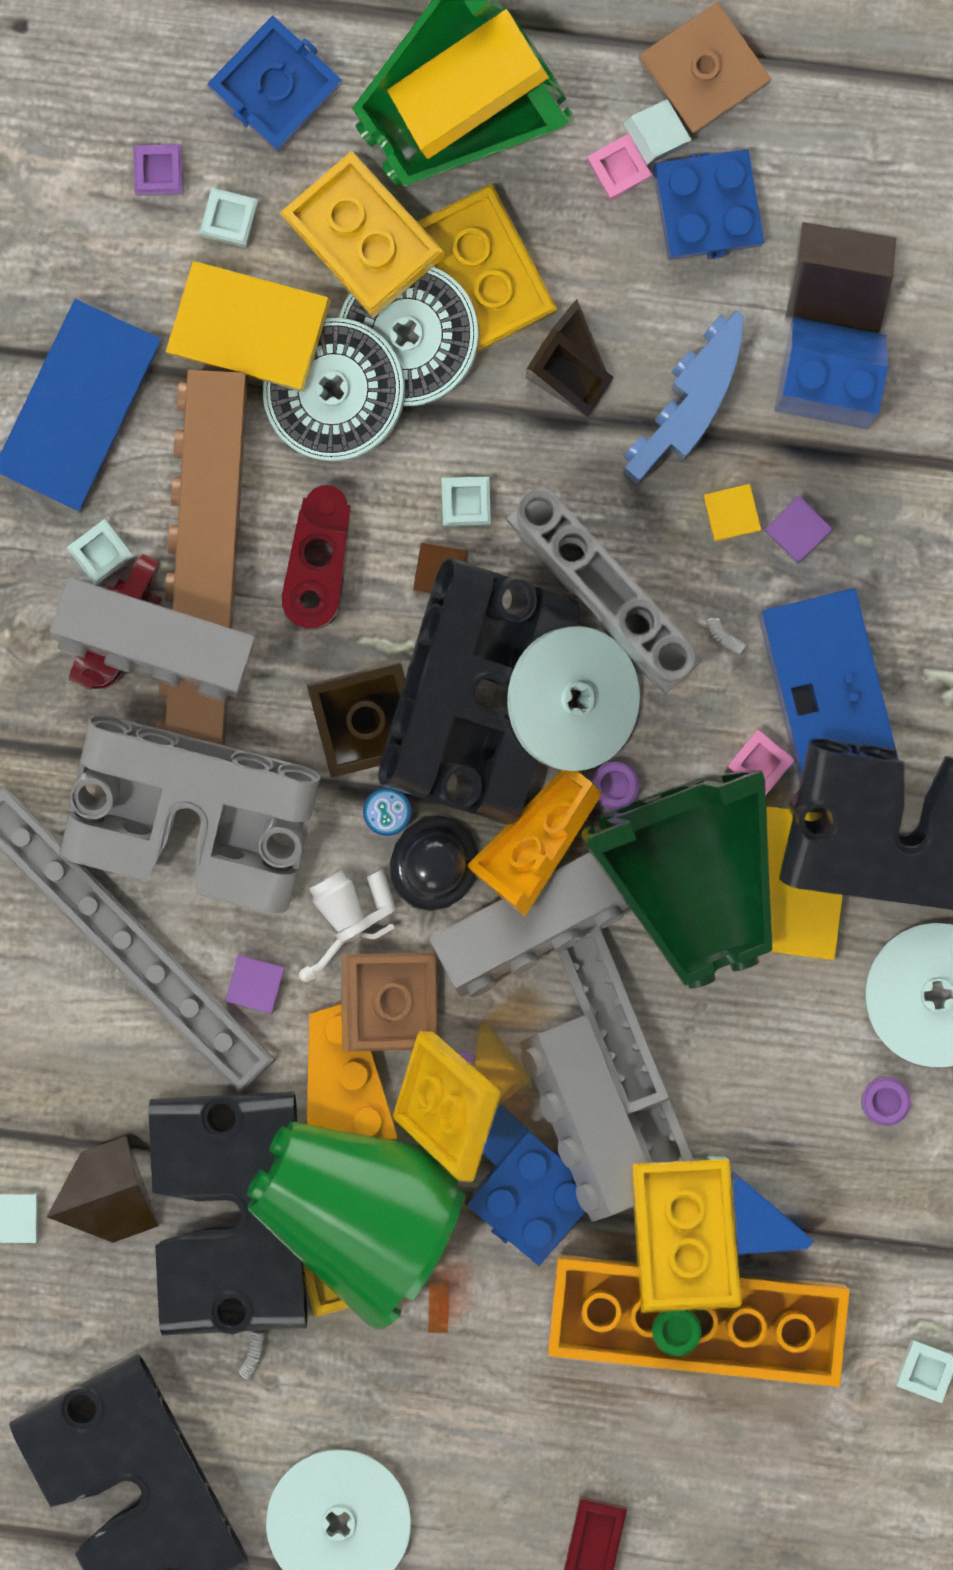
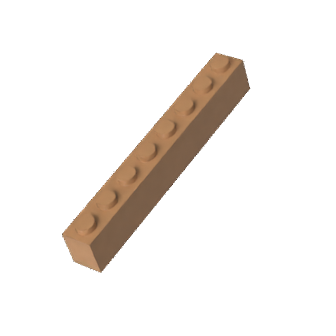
[156,370,248,746]

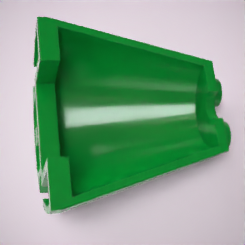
[352,0,574,187]
[247,1121,466,1330]

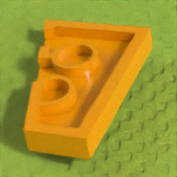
[466,770,602,917]
[307,1004,398,1140]

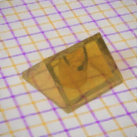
[474,1022,532,1108]

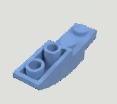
[623,310,744,485]

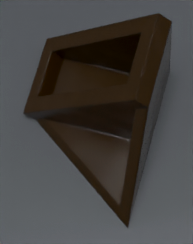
[526,299,614,417]
[47,1135,159,1243]

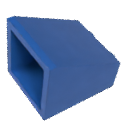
[774,317,888,429]

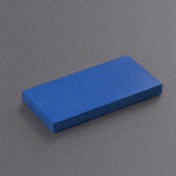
[0,298,162,513]

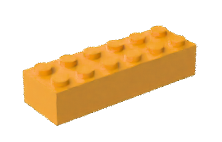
[547,1254,850,1387]

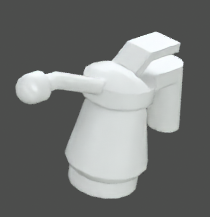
[299,868,396,982]

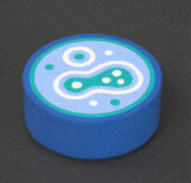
[363,788,411,836]

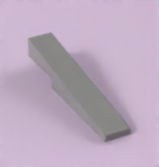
[558,925,694,1163]

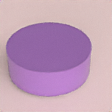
[591,762,639,810]
[861,1077,911,1126]

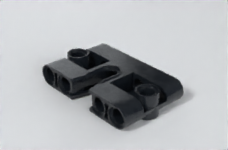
[378,557,580,825]
[779,738,953,910]
[149,1091,308,1336]
[9,1353,249,1570]

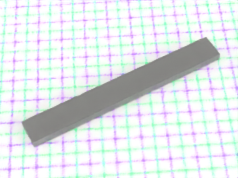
[0,786,274,1093]

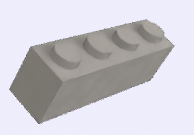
[50,577,255,702]
[429,852,628,997]
[519,1015,647,1222]

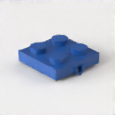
[207,15,343,153]
[653,149,764,260]
[464,1129,585,1266]

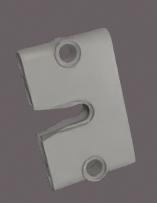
[506,486,702,694]
[60,715,320,913]

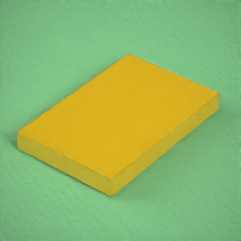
[387,9,549,159]
[280,151,445,318]
[417,183,557,353]
[166,261,331,392]
[766,806,843,960]
[392,1031,501,1182]
[631,1159,741,1313]

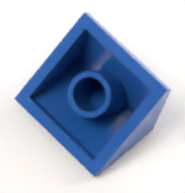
[731,1171,814,1254]

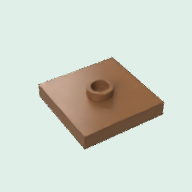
[638,1,772,136]
[341,953,438,1052]

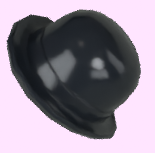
[390,816,478,911]

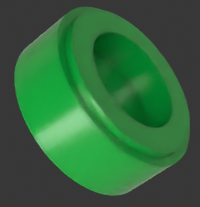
[652,1310,701,1356]

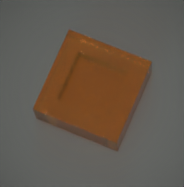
[428,1280,449,1333]

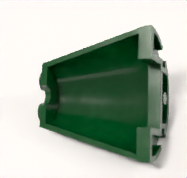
[582,770,772,989]

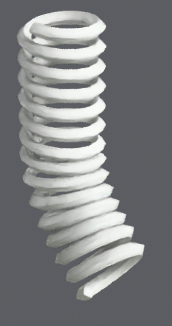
[706,618,747,655]
[239,1332,264,1379]

